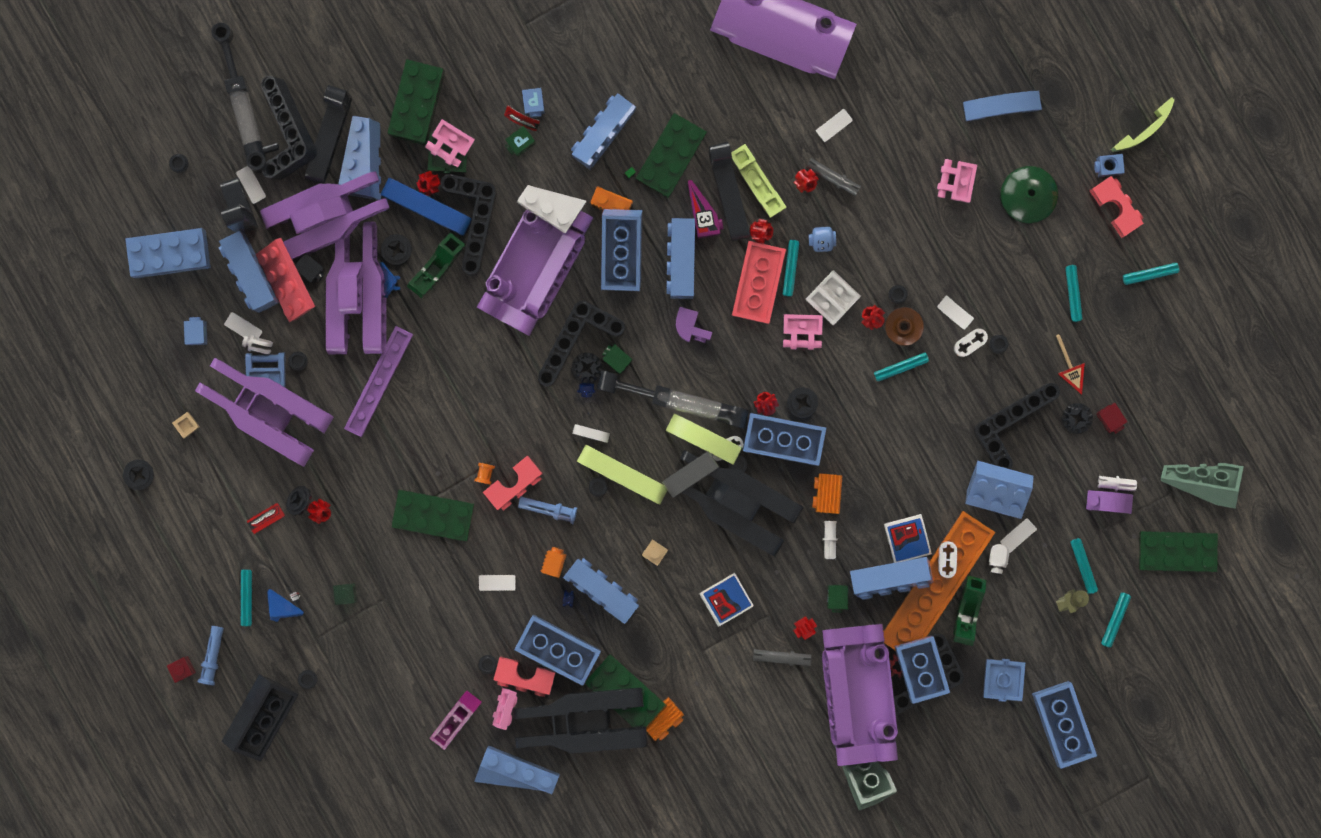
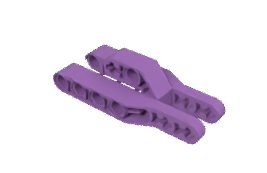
[260,171,390,261]
[326,222,386,355]
[195,358,334,467]

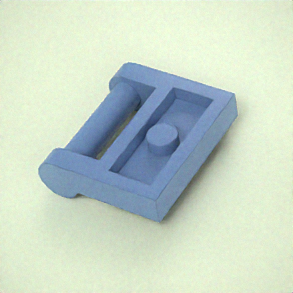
[246,352,286,387]

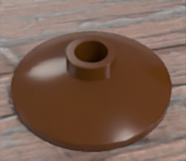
[885,307,924,346]

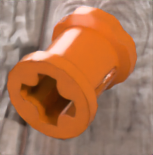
[474,463,495,485]

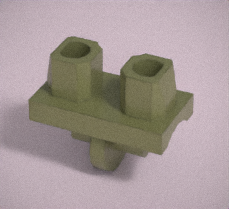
[1056,589,1089,613]

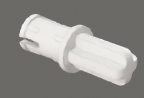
[1098,476,1137,491]
[823,521,838,559]

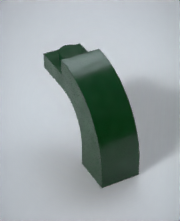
[407,233,465,298]
[953,576,987,646]

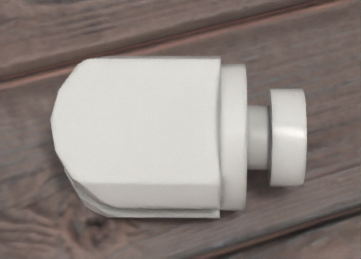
[242,335,273,354]
[989,544,1009,574]

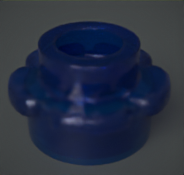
[577,383,596,397]

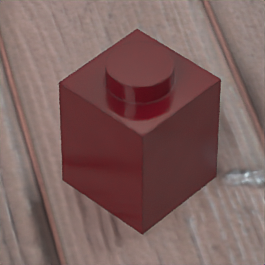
[1096,403,1128,434]
[167,656,196,683]

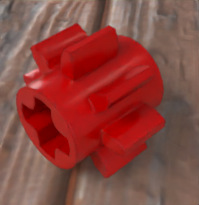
[793,169,819,193]
[416,171,441,196]
[750,219,773,244]
[861,305,885,330]
[754,392,779,416]
[307,498,331,524]
[793,616,817,640]
[889,654,902,678]

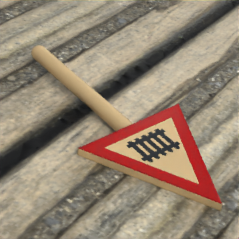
[1056,334,1085,394]

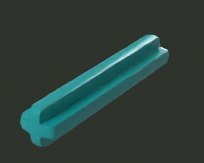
[783,240,799,297]
[1123,263,1180,285]
[1066,265,1083,322]
[874,353,929,382]
[1070,538,1098,594]
[241,569,252,626]
[1101,593,1131,648]

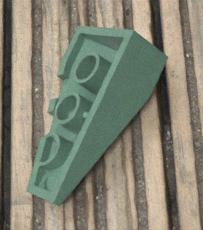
[1161,463,1244,509]
[835,747,897,810]

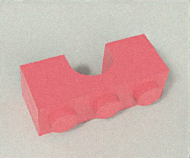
[1090,176,1144,238]
[483,456,543,511]
[494,657,556,697]

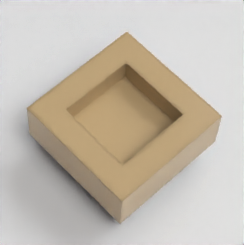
[172,412,200,439]
[642,539,668,566]

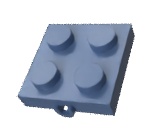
[983,659,1025,702]

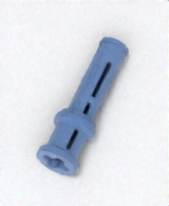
[518,496,577,524]
[198,626,224,685]

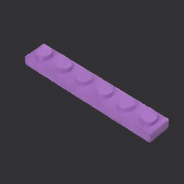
[344,326,413,437]

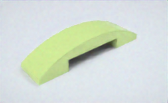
[1111,97,1174,152]
[731,144,787,218]
[666,414,742,465]

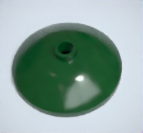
[1000,166,1058,223]

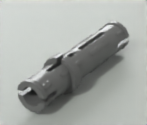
[805,158,861,196]
[753,649,811,666]

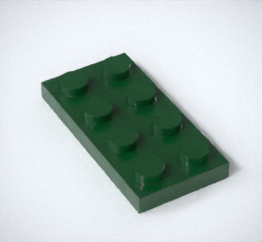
[636,113,707,198]
[392,490,474,541]
[1139,531,1218,572]
[585,654,667,729]

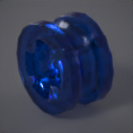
[563,590,574,608]

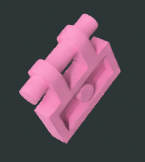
[425,119,475,168]
[937,159,977,203]
[783,314,823,350]
[492,688,517,730]

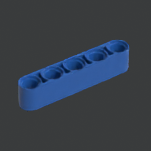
[381,178,472,236]

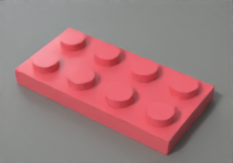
[255,238,315,323]
[732,241,786,324]

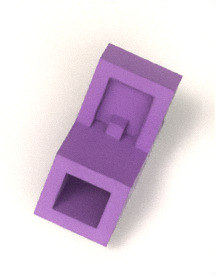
[676,307,712,343]
[1086,490,1133,514]

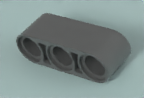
[662,451,719,498]

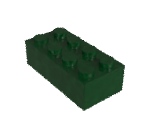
[387,59,445,145]

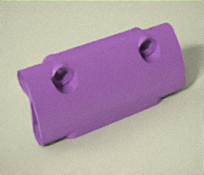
[710,0,857,80]
[477,209,593,336]
[822,624,898,766]

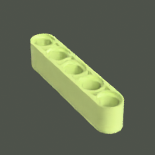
[577,445,668,505]

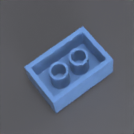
[966,461,1033,519]
[894,636,950,704]

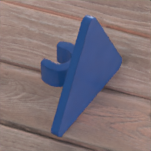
[379,262,400,299]
[267,589,304,622]

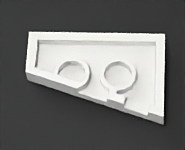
[517,185,586,234]

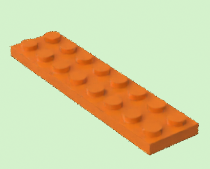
[883,511,995,650]

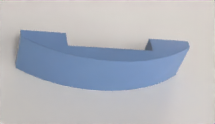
[963,91,1042,121]

